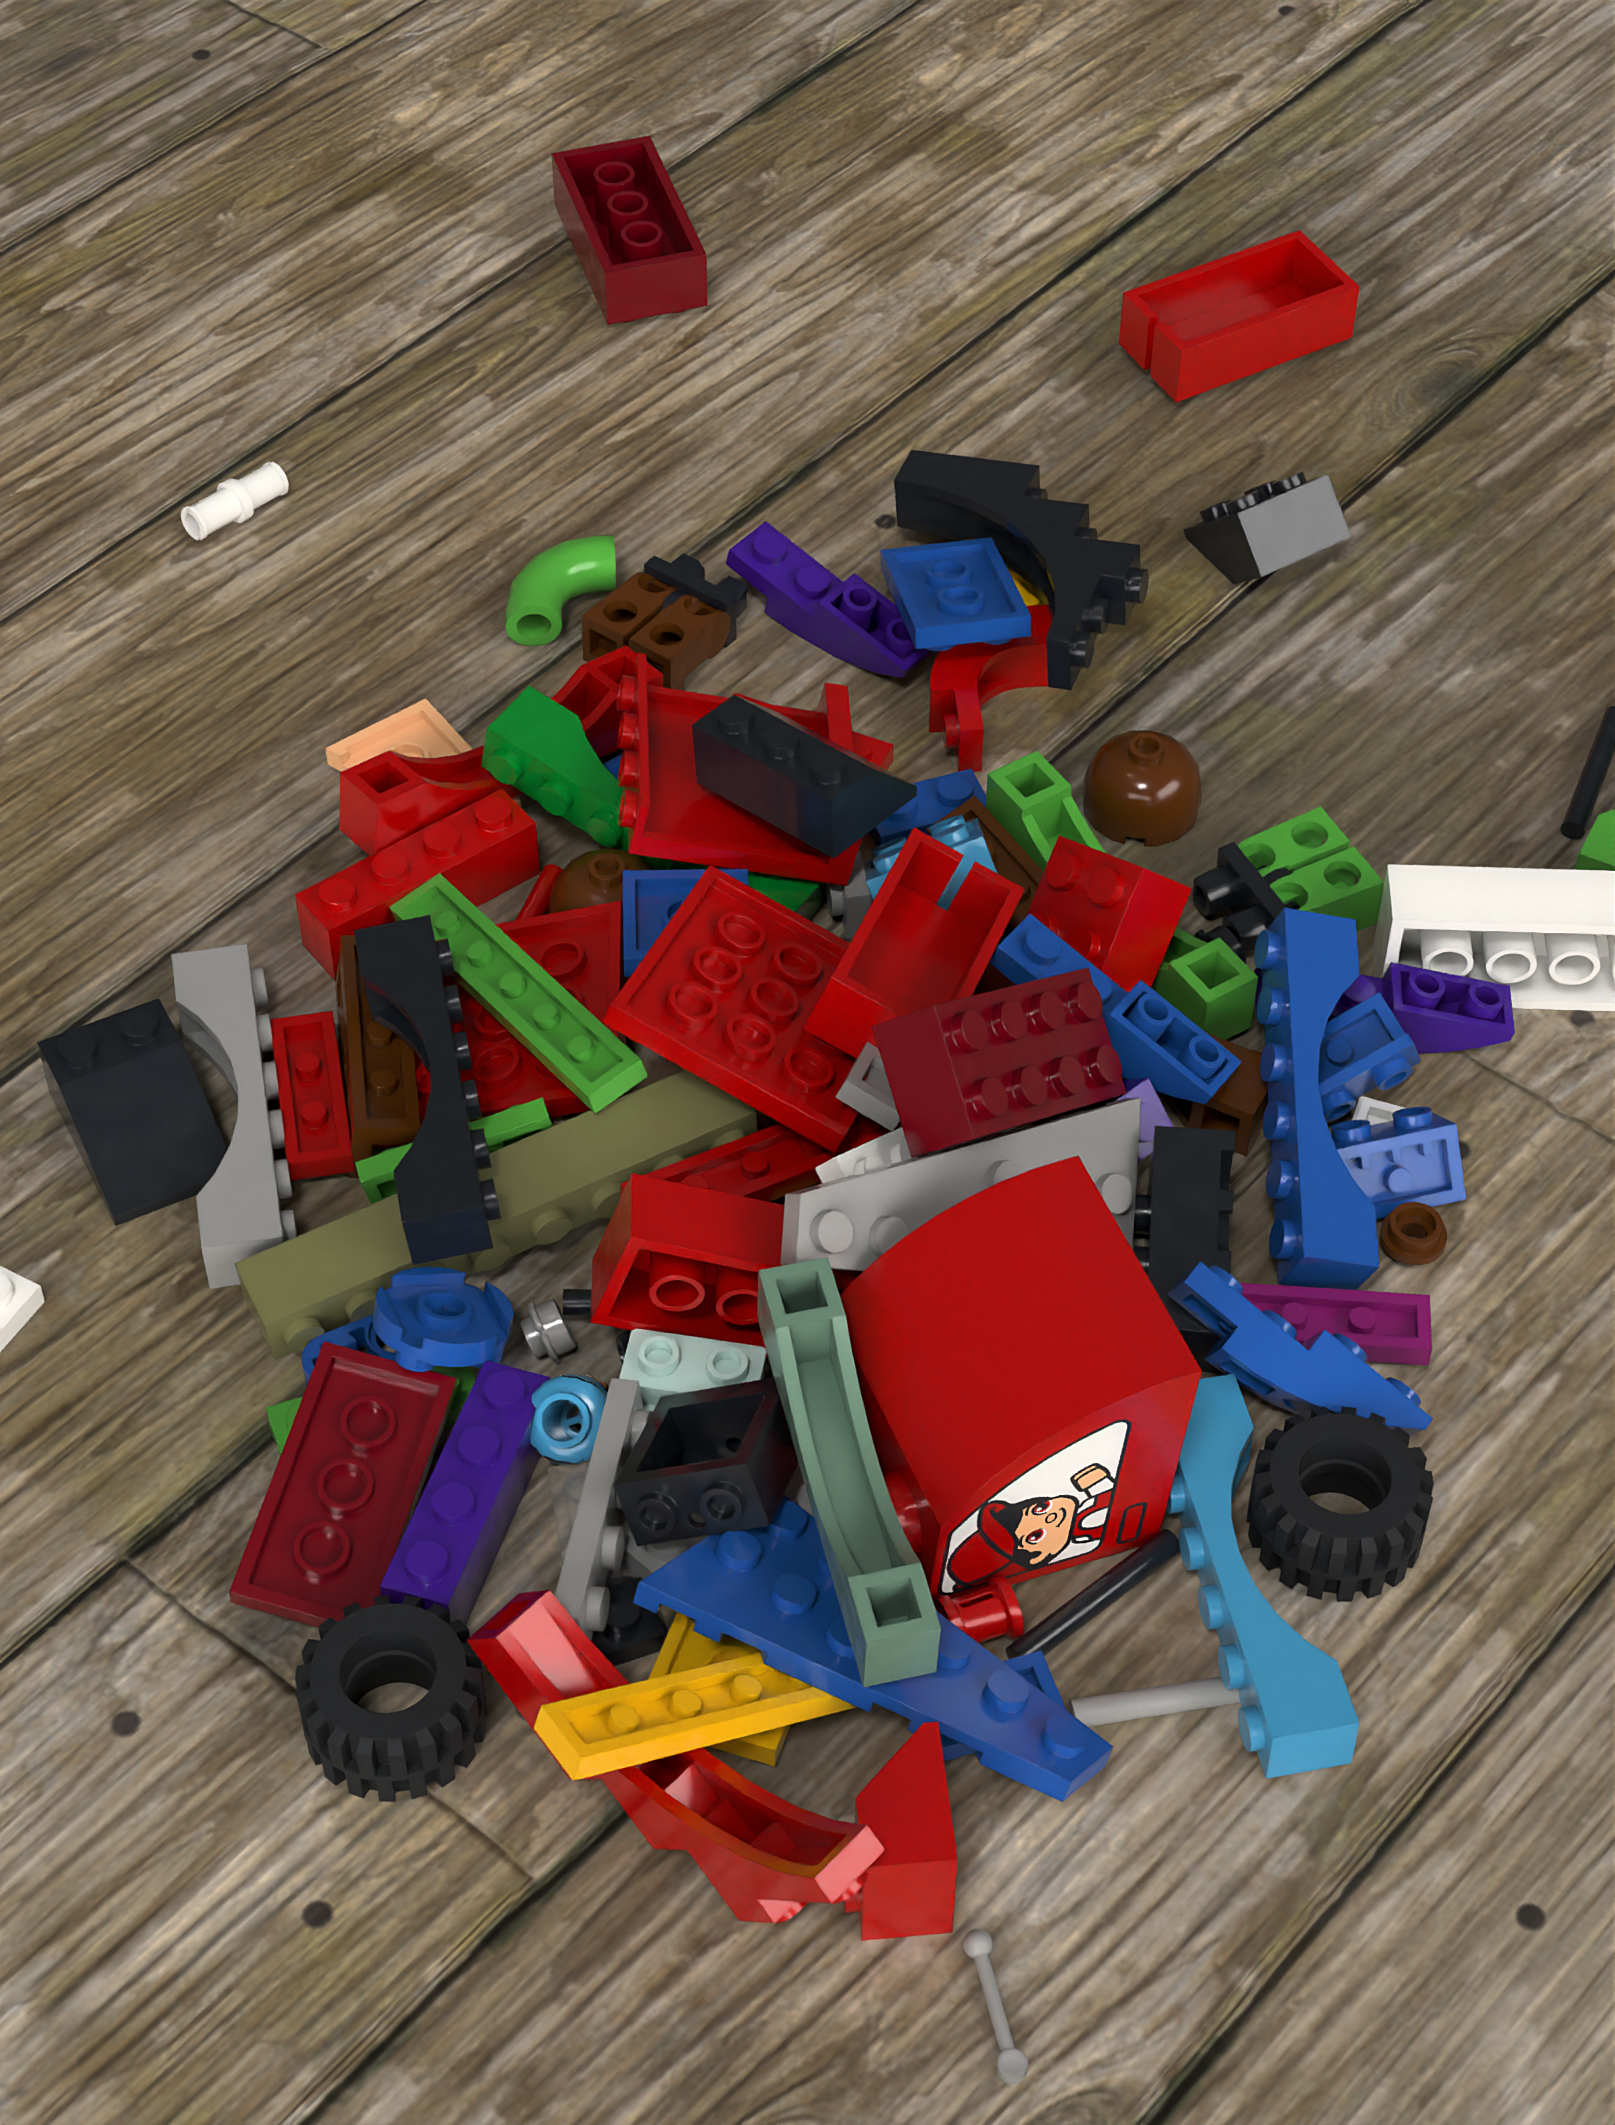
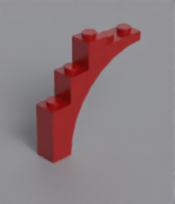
[466,1590,885,1923]

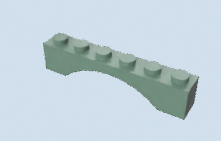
[757,1257,941,1688]

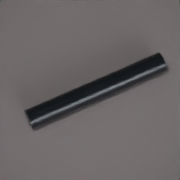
[1561,706,1615,839]
[1006,1529,1180,1659]

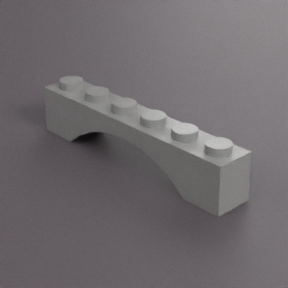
[171,944,297,1289]

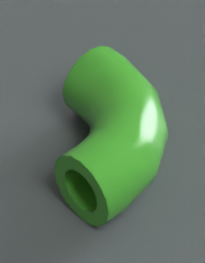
[504,535,616,646]

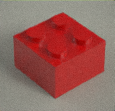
[1025,836,1192,993]

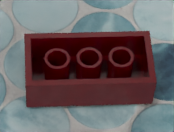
[551,136,708,325]
[872,968,1127,1158]

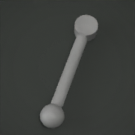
[963,1929,1028,2084]

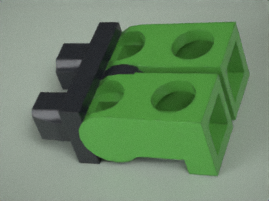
[1192,806,1384,953]

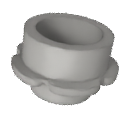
[520,1298,577,1363]

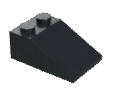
[37,998,228,1226]

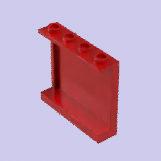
[617,653,862,886]

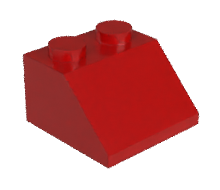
[843,1722,958,1941]

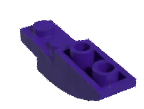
[726,521,934,678]
[1254,962,1515,1054]

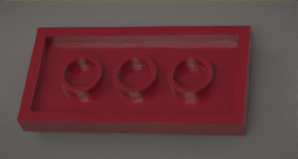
[229,1341,457,1627]

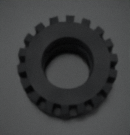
[1246,1406,1434,1602]
[295,1595,488,1802]

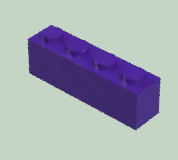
[380,1360,550,1625]

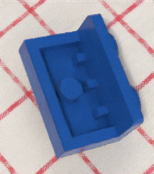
[1318,992,1421,1123]

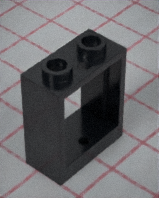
[613,1377,799,1546]

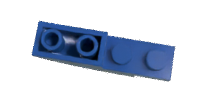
[989,914,1242,1104]
[1167,1261,1433,1436]

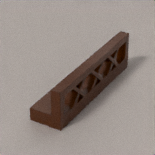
[335,935,420,1178]

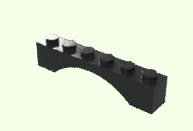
[354,915,501,1265]

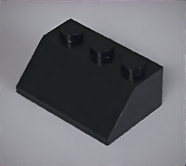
[692,695,917,858]

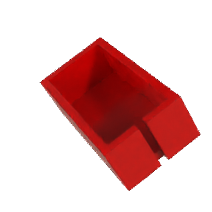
[1119,230,1360,402]
[803,828,1025,1058]

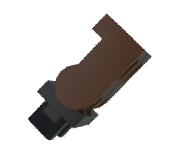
[582,553,747,691]

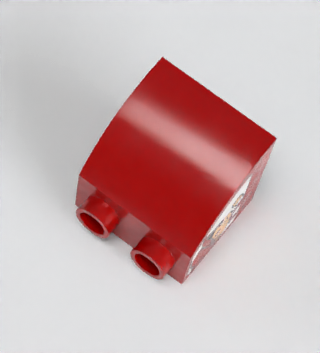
[840,1156,1202,1599]

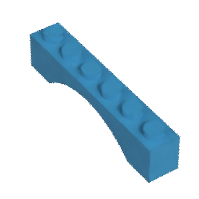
[1166,1373,1359,1779]

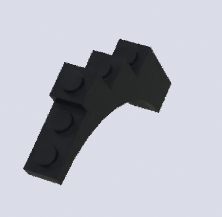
[894,450,1149,690]

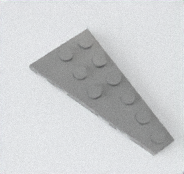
[780,1097,1141,1273]

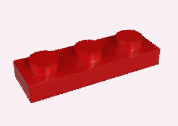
[270,1011,355,1181]

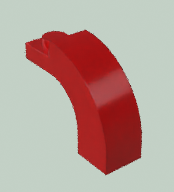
[928,605,1052,772]

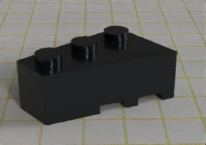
[1133,1126,1235,1373]

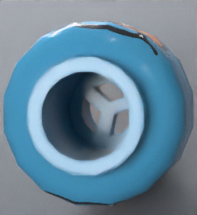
[530,1374,609,1465]

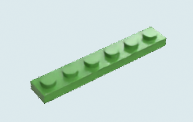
[389,873,648,1114]

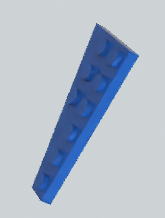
[633,1495,1113,1802]

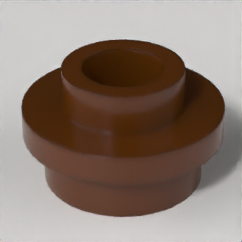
[1379,1202,1447,1265]

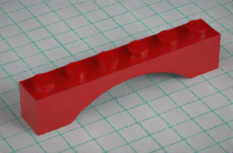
[339,645,664,856]

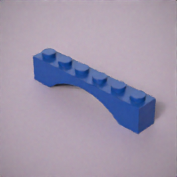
[1254,908,1379,1290]

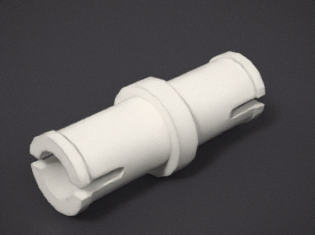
[181,462,289,540]

